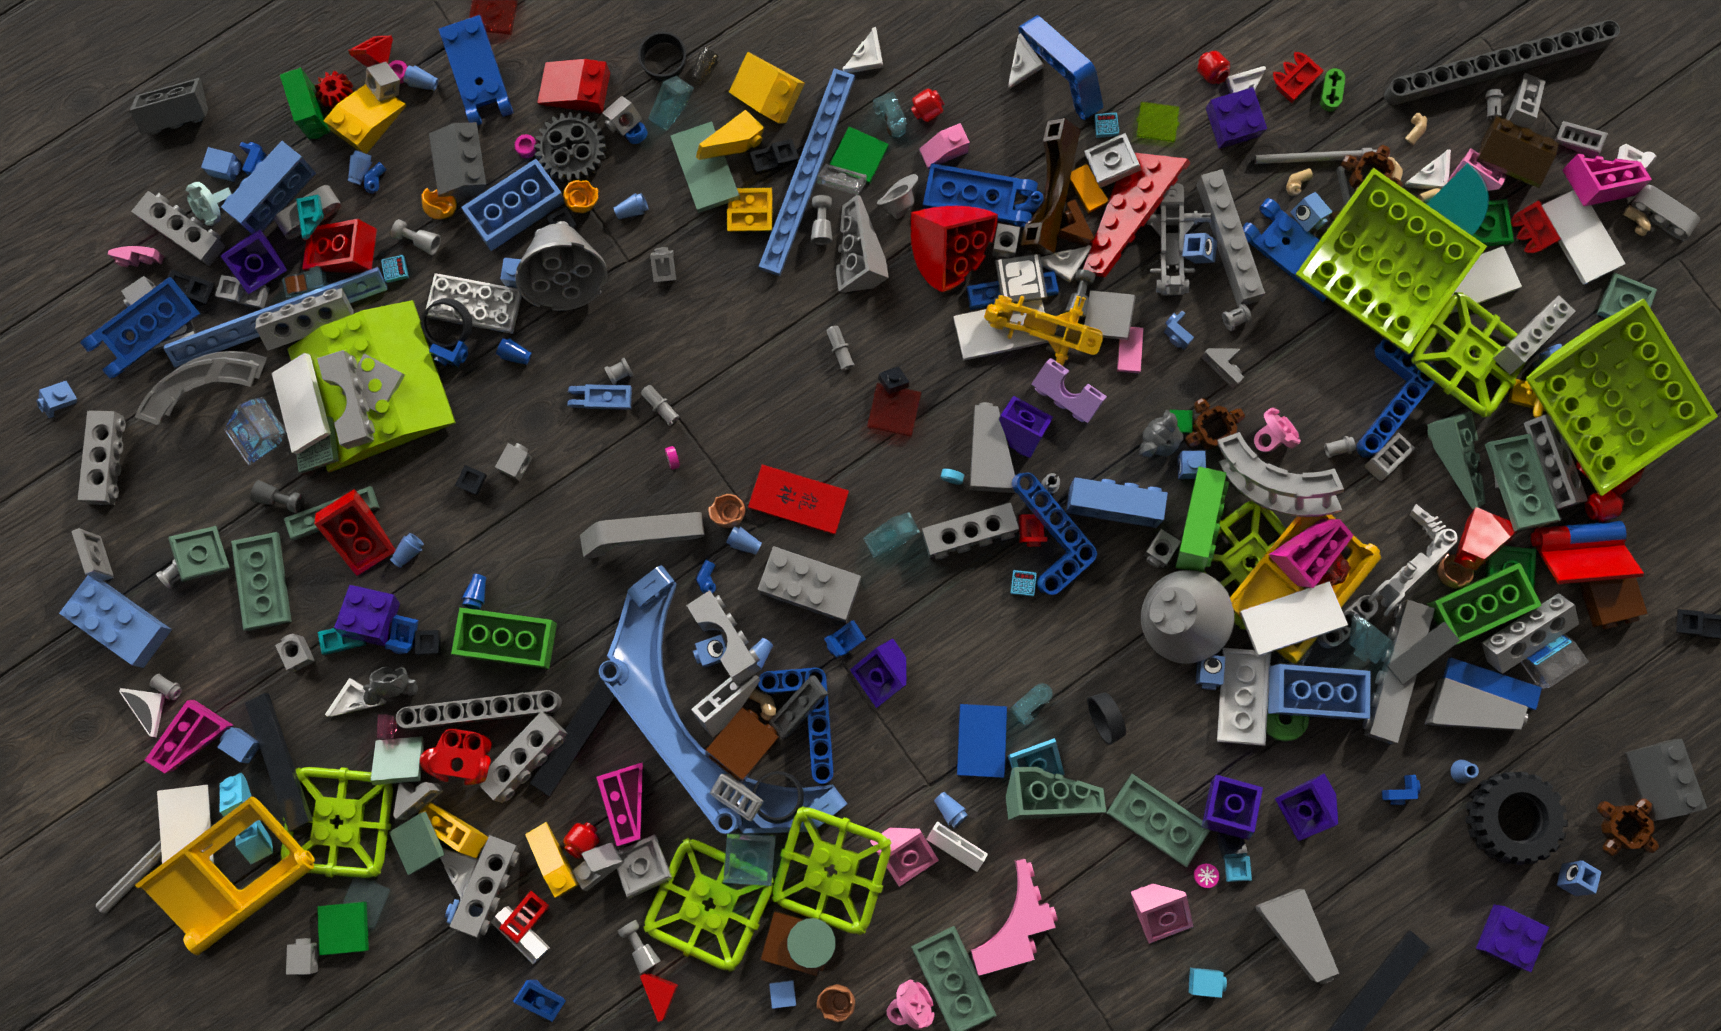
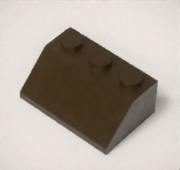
[1477,116,1559,188]

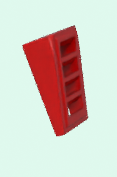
[499,891,549,944]

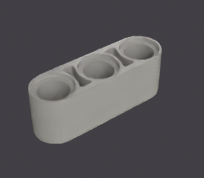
[274,185,341,239]
[1631,185,1700,240]
[1317,595,1378,649]

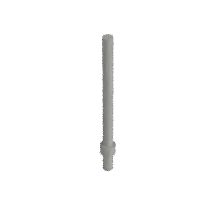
[1254,148,1390,164]

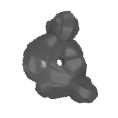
[1139,410,1183,457]
[363,667,418,705]

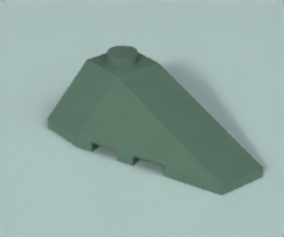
[1427,411,1486,509]
[1006,767,1106,820]

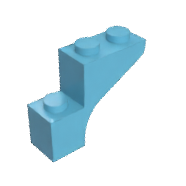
[220,773,273,864]

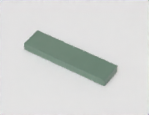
[284,486,380,541]

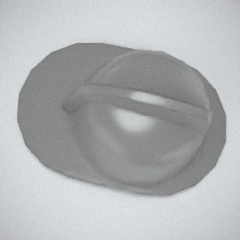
[877,174,918,219]

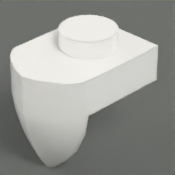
[1617,144,1657,170]

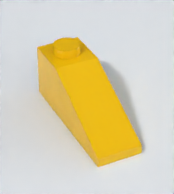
[696,110,764,160]
[419,802,488,858]
[525,822,579,897]

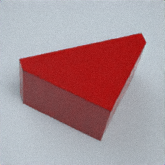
[348,35,393,67]
[640,972,678,1022]

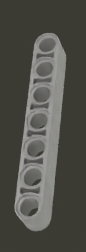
[396,690,562,729]

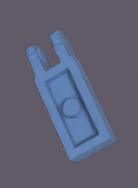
[568,384,632,410]

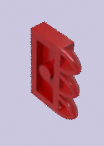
[1273,52,1324,103]
[1511,201,1562,253]

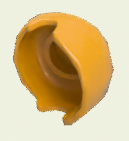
[563,180,598,213]
[421,188,457,219]

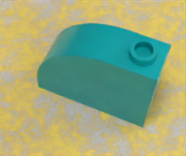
[1427,163,1489,236]

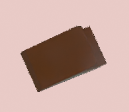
[1058,200,1094,247]

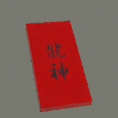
[748,464,849,535]

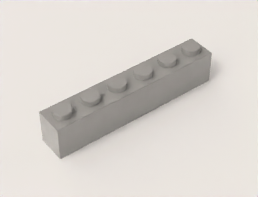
[1196,169,1265,307]
[1363,600,1435,744]

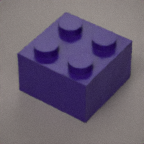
[1206,87,1267,149]
[334,585,400,646]
[1202,775,1263,840]
[1476,905,1549,972]

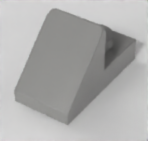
[1201,348,1244,389]
[393,782,443,820]
[572,843,624,891]

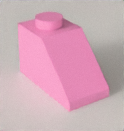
[919,123,970,169]

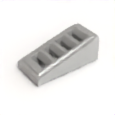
[1555,121,1608,158]
[1365,433,1415,481]
[710,774,764,821]

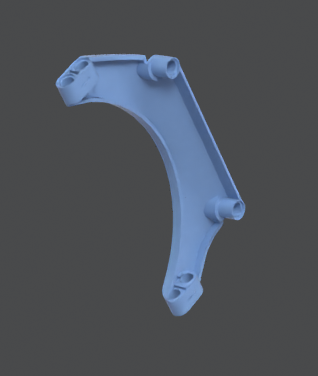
[599,565,848,834]

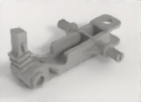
[1146,183,1211,296]
[1368,504,1458,617]

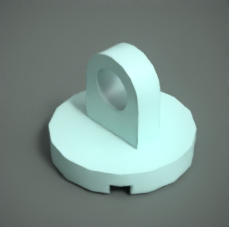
[186,182,232,226]

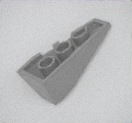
[836,195,889,293]

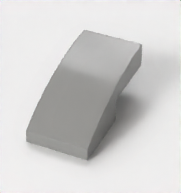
[215,275,270,309]

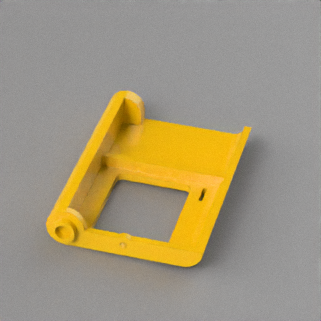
[1230,515,1381,664]
[135,797,315,955]

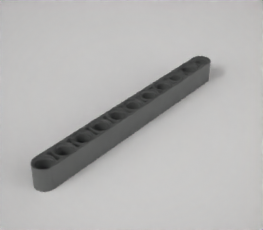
[1384,20,1620,105]

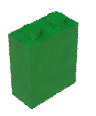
[280,68,330,139]

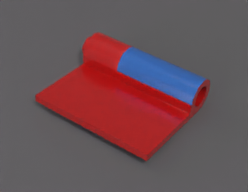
[1531,521,1644,584]

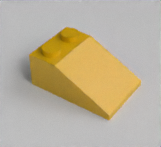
[729,52,805,123]
[324,84,406,154]

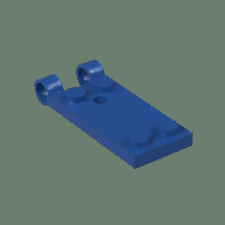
[439,15,514,126]
[923,163,1038,228]
[1243,198,1327,302]
[80,277,200,379]

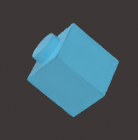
[1189,968,1227,998]

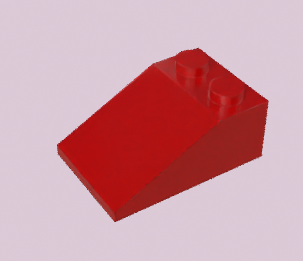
[537,59,610,114]
[302,219,377,273]
[314,489,395,576]

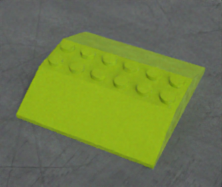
[1295,168,1487,355]
[1526,299,1718,496]
[288,300,456,473]

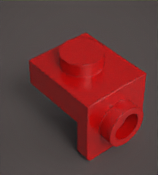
[1019,514,1048,547]

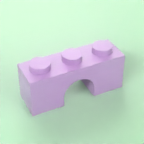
[1032,358,1107,423]

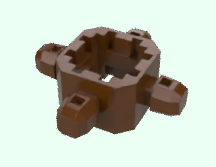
[1341,145,1403,193]
[1185,398,1245,457]
[1596,798,1659,856]

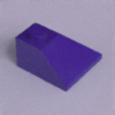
[221,229,287,294]
[999,396,1053,458]
[850,639,906,708]
[1275,774,1338,841]

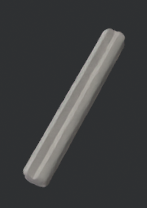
[95,840,162,913]

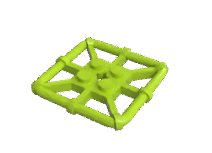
[1411,292,1527,417]
[1204,501,1304,630]
[281,767,393,878]
[772,806,892,936]
[643,838,774,972]

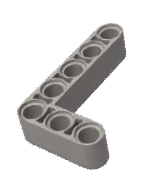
[580,512,705,558]

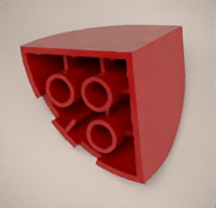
[911,206,998,292]

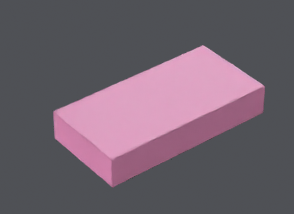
[1117,327,1143,373]

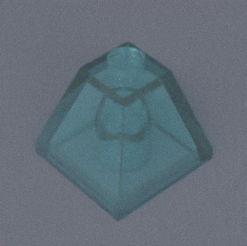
[723,833,775,886]

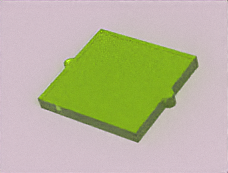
[1136,102,1180,142]

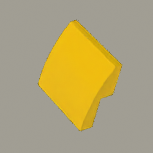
[727,188,772,232]

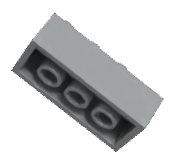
[758,546,861,623]

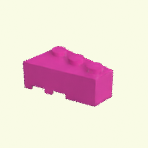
[1562,154,1652,206]
[1268,518,1354,588]
[144,700,234,773]
[597,762,643,847]

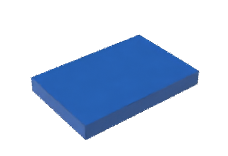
[957,704,1007,778]

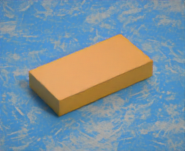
[1070,164,1108,214]

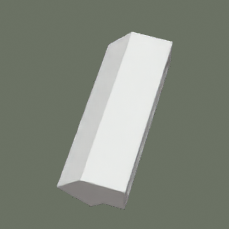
[926,822,988,872]
[491,906,550,964]

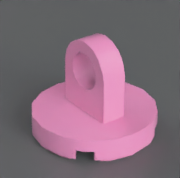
[1254,408,1301,452]
[887,980,934,1030]

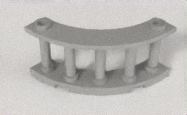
[135,351,267,425]
[1217,432,1344,517]

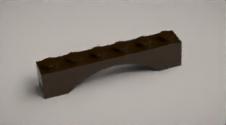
[1021,118,1081,255]

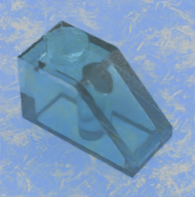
[648,76,694,131]
[864,512,920,558]
[1349,613,1393,664]

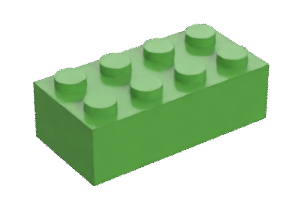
[1176,467,1229,573]
[1427,563,1542,645]
[451,608,557,669]

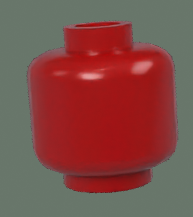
[1197,51,1231,84]
[911,88,945,122]
[1585,490,1624,523]
[563,822,599,859]

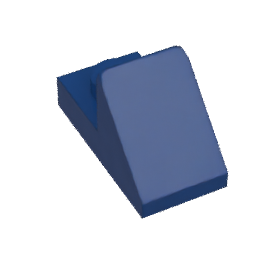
[513,980,566,1022]

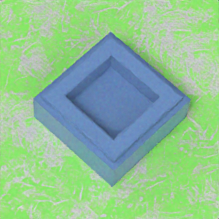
[770,980,796,1009]

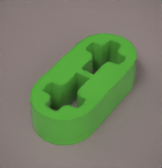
[1320,68,1345,112]

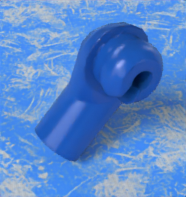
[364,162,387,193]
[1014,191,1043,213]
[696,560,716,594]

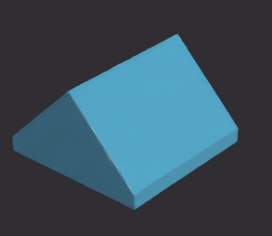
[1008,738,1064,775]

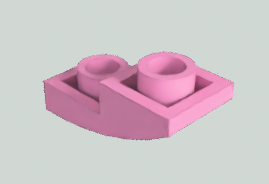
[108,246,164,267]

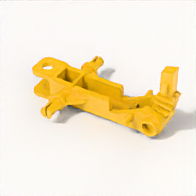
[984,295,1103,366]

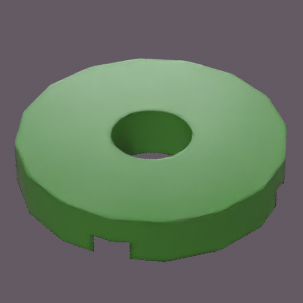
[1266,709,1309,742]

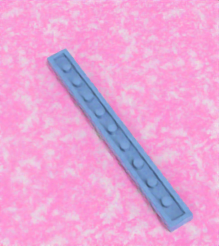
[759,68,855,276]
[164,267,387,367]

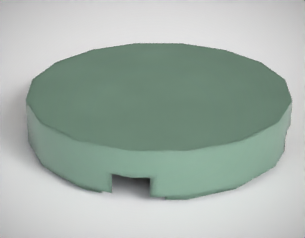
[787,918,835,968]

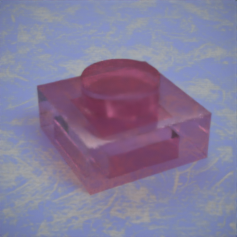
[377,714,397,740]

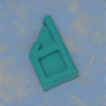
[296,195,324,240]
[318,628,366,655]

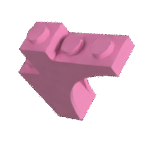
[971,859,1058,975]

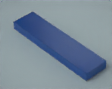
[966,271,1059,310]
[1443,658,1542,710]

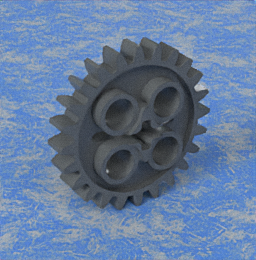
[534,112,607,183]

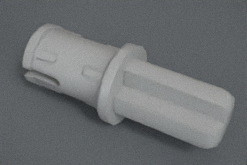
[827,326,855,371]
[641,385,680,426]

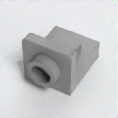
[650,247,676,282]

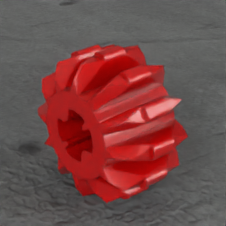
[314,71,354,109]

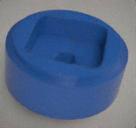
[625,122,648,144]

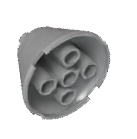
[515,221,608,311]
[1141,570,1234,664]

